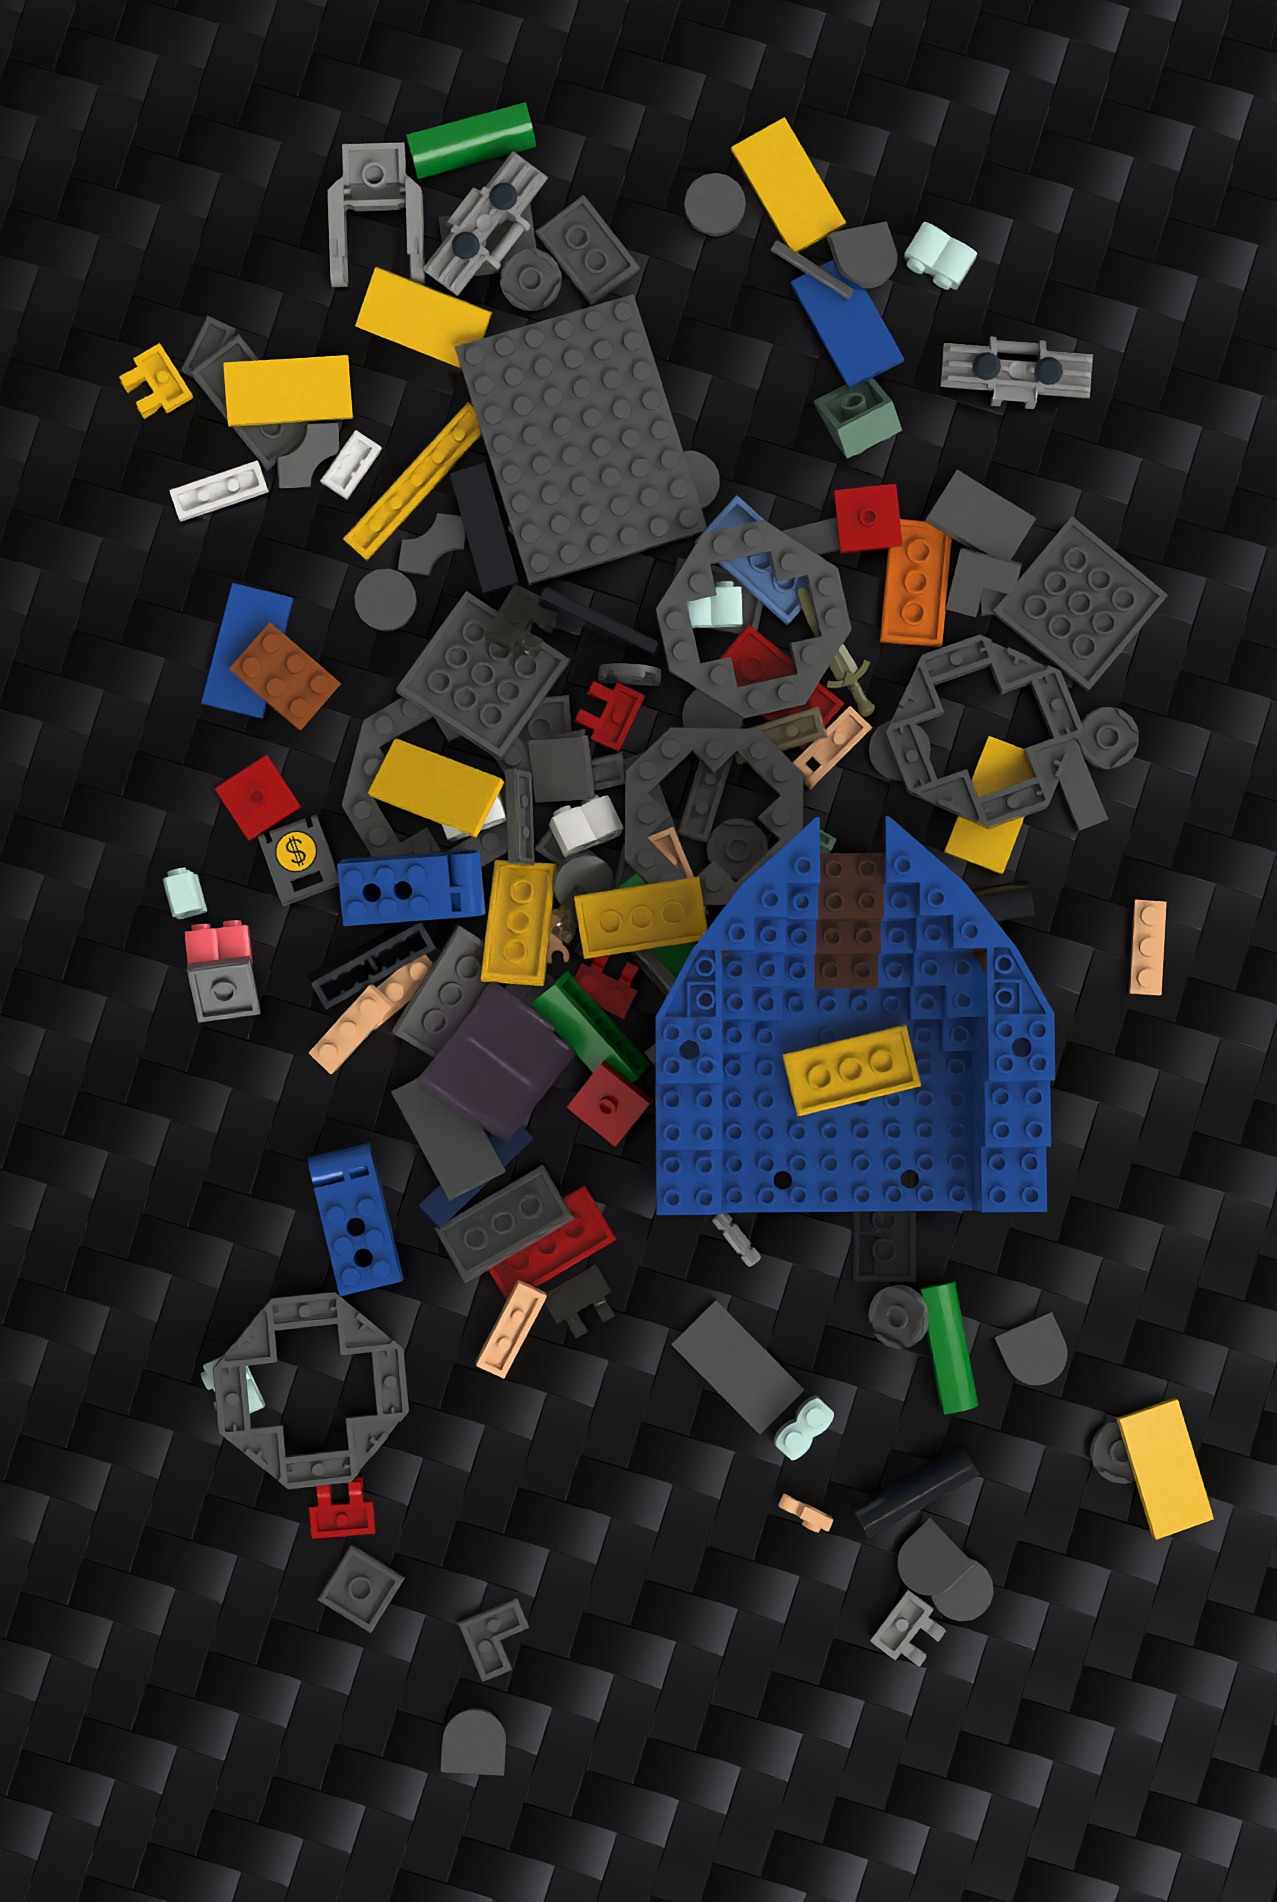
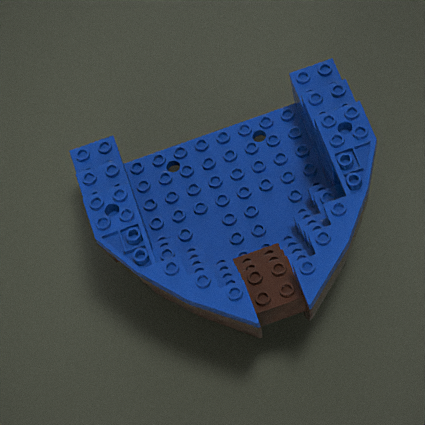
[655,816,1055,1215]

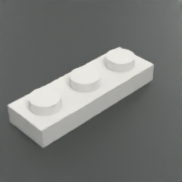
[169,460,269,522]

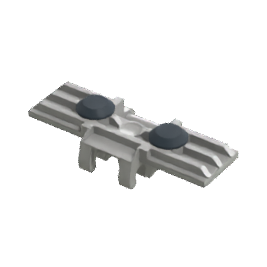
[423,152,548,296]
[941,336,1093,409]

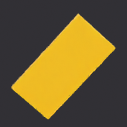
[731,117,846,253]
[355,267,492,368]
[223,355,353,427]
[944,736,1034,875]
[368,738,504,838]
[481,859,557,986]
[574,876,708,959]
[782,1024,921,1117]
[1117,1398,1214,1540]

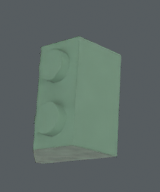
[814,378,902,459]

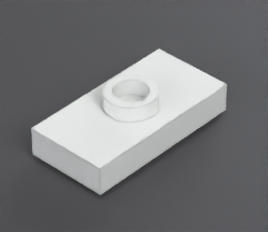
[320,430,382,500]

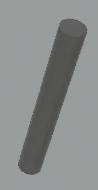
[771,240,855,300]

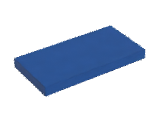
[791,259,904,390]
[201,583,294,719]

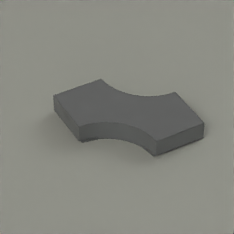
[276,423,340,488]
[398,513,466,576]

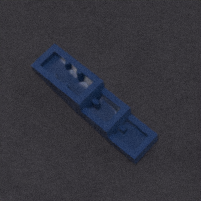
[417,1116,534,1229]

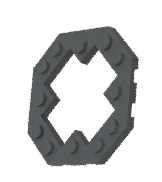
[654,520,852,719]
[885,635,1083,829]
[342,697,532,868]
[624,727,803,906]
[213,1291,409,1489]

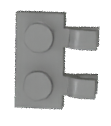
[870,1589,946,1667]

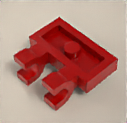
[574,681,645,753]
[574,955,639,1019]
[309,1477,376,1539]

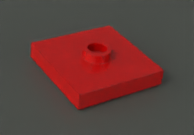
[833,484,903,554]
[215,755,302,841]
[567,1061,653,1147]

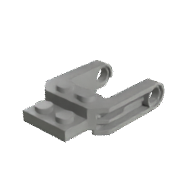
[328,142,425,287]

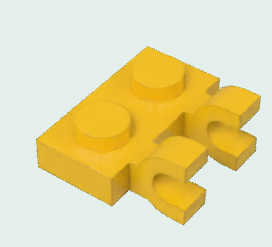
[119,343,193,419]

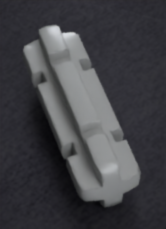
[713,1213,761,1267]

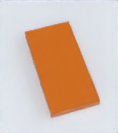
[880,519,952,648]

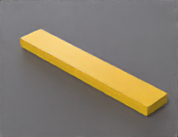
[343,402,482,561]

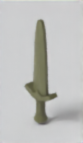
[797,587,875,717]

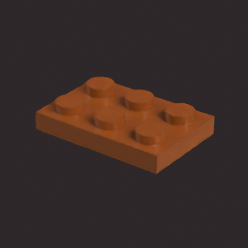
[228,622,341,731]

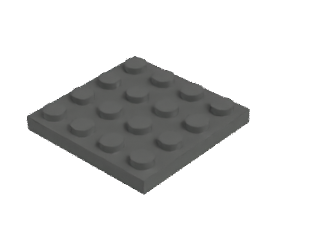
[992,516,1168,692]
[396,591,570,760]

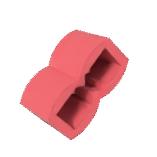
[185,920,253,964]

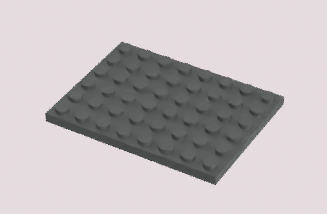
[455,294,707,585]

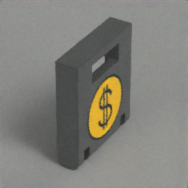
[258,814,339,906]

